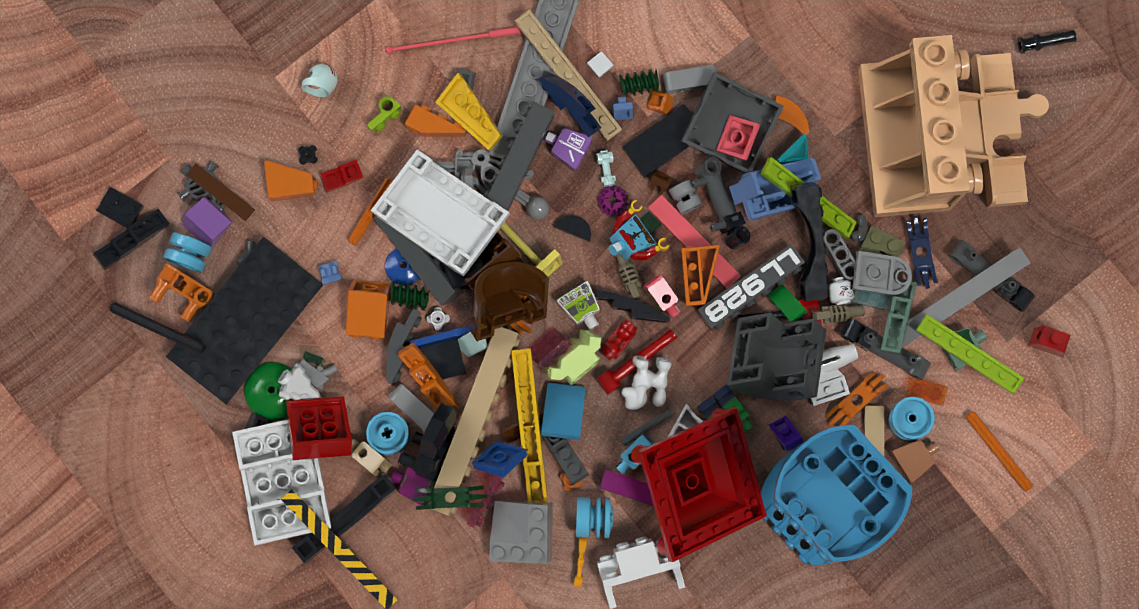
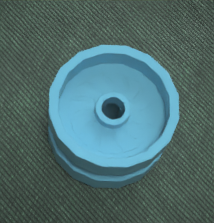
[163,233,212,273]
[888,397,935,441]
[366,412,411,456]

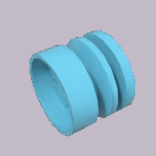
[576,497,613,538]

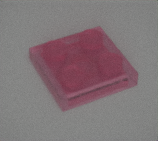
[530,328,572,369]

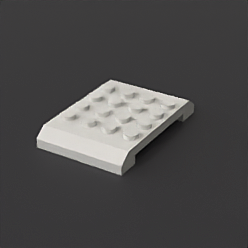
[371,150,510,276]

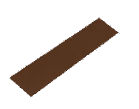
[187,164,255,221]

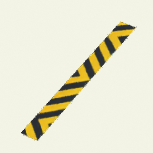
[281,489,398,609]

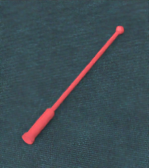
[385,26,521,54]

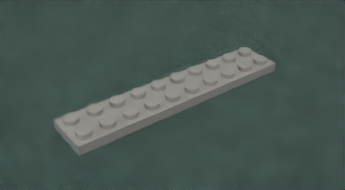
[489,0,580,160]

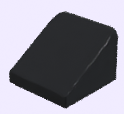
[245,413,273,429]

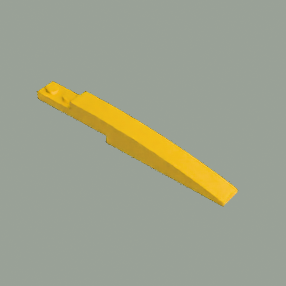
[511,348,548,502]

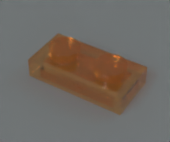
[905,378,948,406]

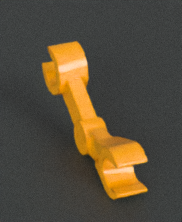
[574,537,587,588]

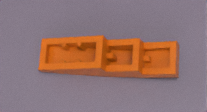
[398,342,459,409]

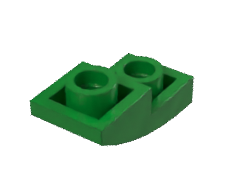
[768,284,807,322]

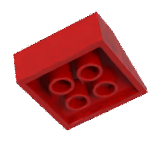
[286,396,352,460]

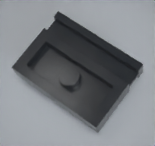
[96,187,144,228]

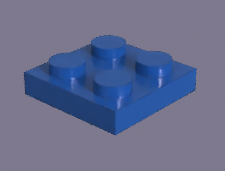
[472,440,527,478]

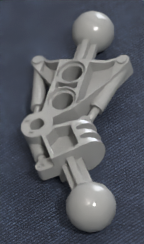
[426,150,550,220]

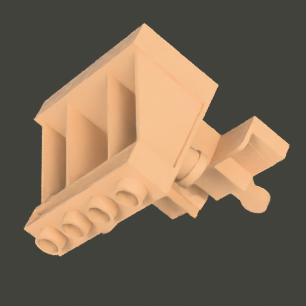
[858,35,1049,217]

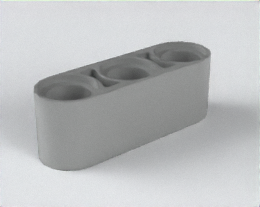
[663,65,718,94]
[823,229,855,282]
[388,383,434,431]

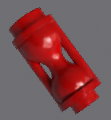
[601,319,638,360]

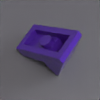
[769,415,804,451]

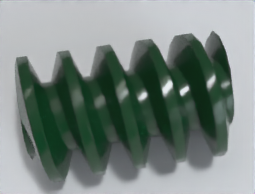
[619,69,659,97]
[389,281,430,311]

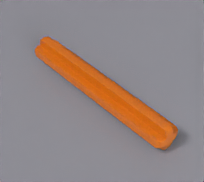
[348,178,393,246]

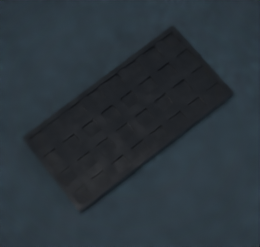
[165,237,323,405]

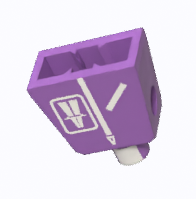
[545,128,593,173]

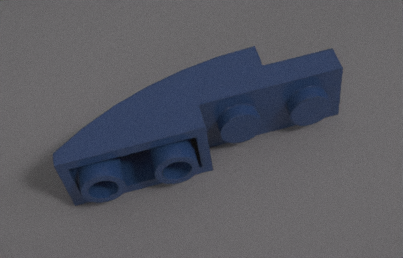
[538,72,601,137]

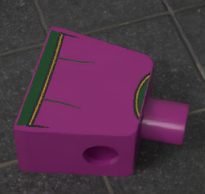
[391,467,439,505]

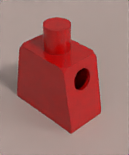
[1028,326,1071,358]

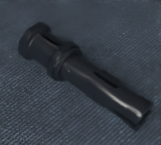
[1017,30,1077,54]

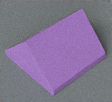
[183,197,233,249]

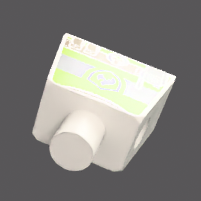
[556,281,600,330]

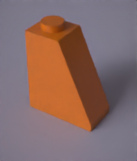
[264,161,319,202]

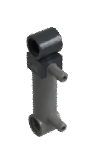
[691,158,751,250]
[949,240,1035,312]
[839,318,931,381]

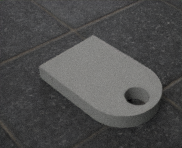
[852,251,912,295]

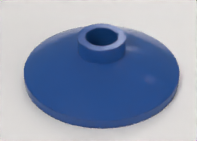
[385,249,420,285]

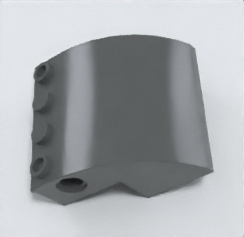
[727,313,827,401]

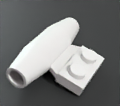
[810,344,858,406]

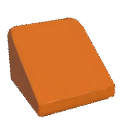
[647,91,674,115]

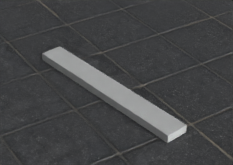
[902,247,1030,348]

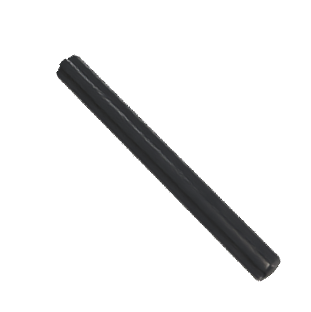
[110,302,206,354]

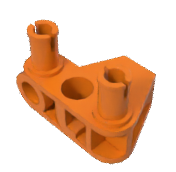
[149,263,213,322]

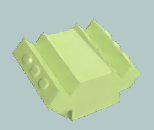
[541,329,601,385]

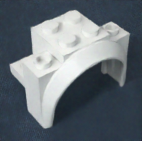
[597,536,685,609]

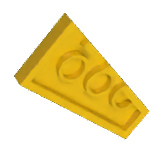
[435,73,503,151]

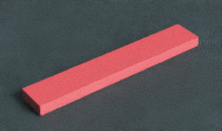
[648,195,741,289]

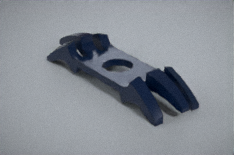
[906,216,938,289]

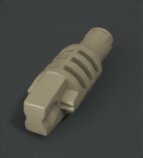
[616,253,643,299]
[812,304,865,324]

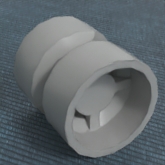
[669,180,703,215]

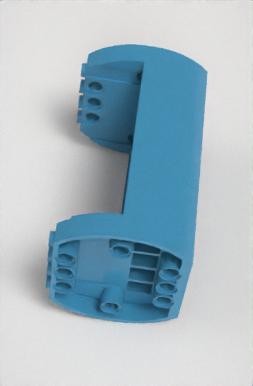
[760,425,913,565]

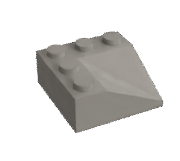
[490,500,553,564]

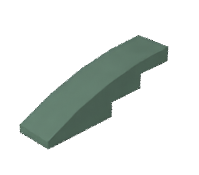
[881,279,917,354]

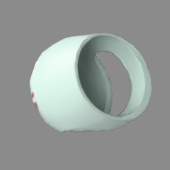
[301,64,338,97]

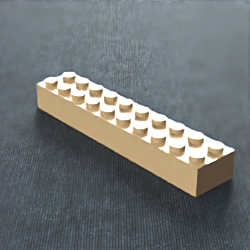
[427,327,521,517]

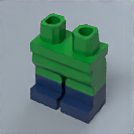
[697,384,753,433]

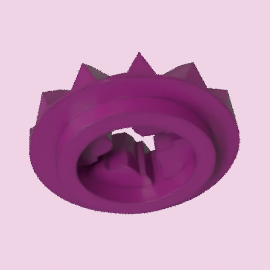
[598,186,628,216]

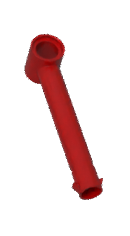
[596,329,677,395]

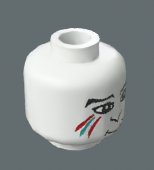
[828,277,854,305]

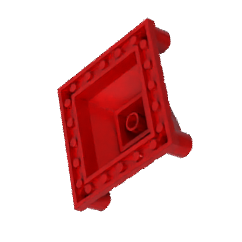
[631,407,767,562]

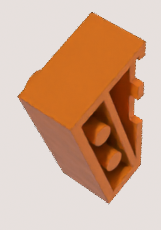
[681,244,720,306]

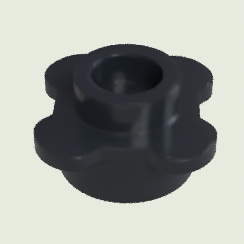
[298,145,318,165]

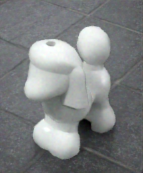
[621,356,672,410]

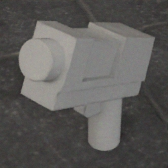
[293,360,338,390]

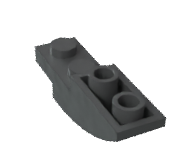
[386,308,422,385]
[539,413,589,485]

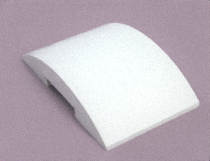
[232,420,331,546]

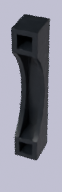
[790,182,829,301]
[292,474,397,564]

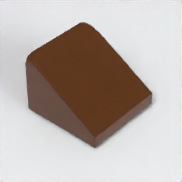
[501,422,521,444]

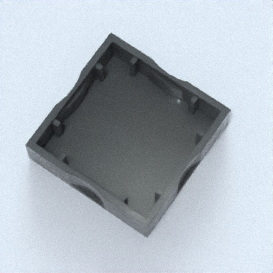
[680,72,784,174]

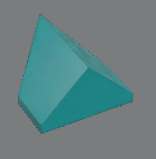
[777,134,809,165]

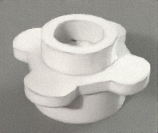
[427,307,450,330]

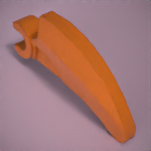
[775,95,809,135]

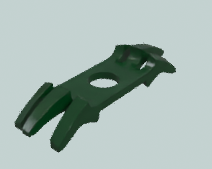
[412,486,488,510]

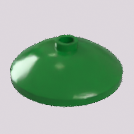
[244,362,293,420]

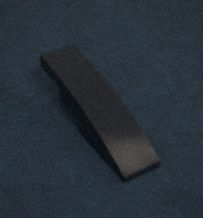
[93,209,169,270]
[595,290,670,323]

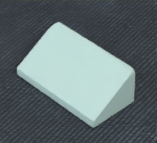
[458,332,488,358]

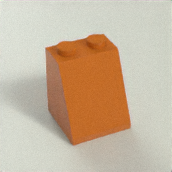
[346,280,391,340]

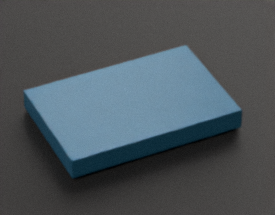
[541,383,586,440]

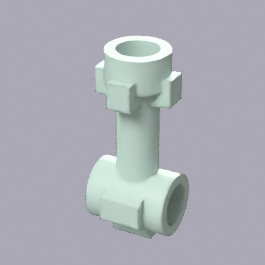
[596,150,616,187]

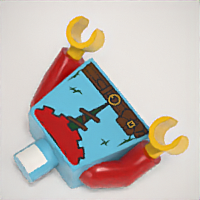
[609,200,669,261]

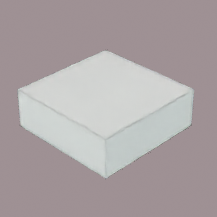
[587,51,614,78]

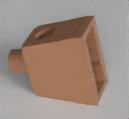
[889,440,940,484]

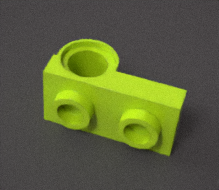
[367,97,402,134]

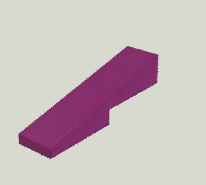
[600,470,654,506]

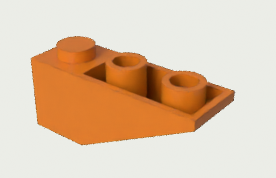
[405,104,466,137]

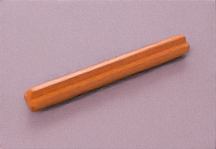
[966,411,1033,492]

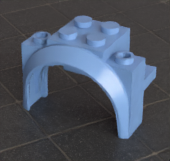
[729,158,821,221]

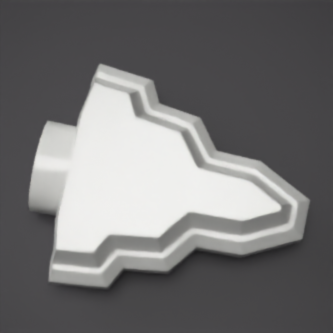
[278,363,322,400]

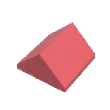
[716,115,760,161]

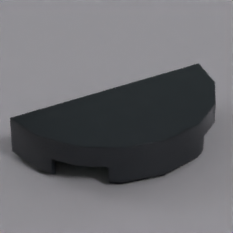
[555,215,591,242]

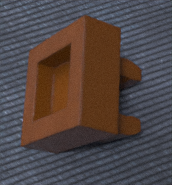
[650,170,673,195]

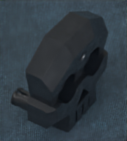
[398,402,459,481]

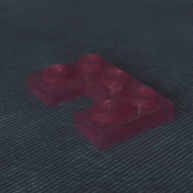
[467,475,505,529]

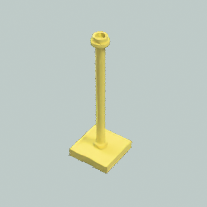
[474,187,563,277]

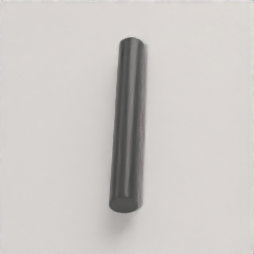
[620,409,673,446]

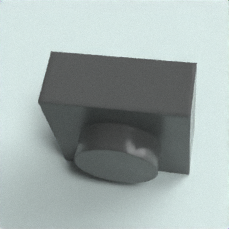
[455,68,476,91]

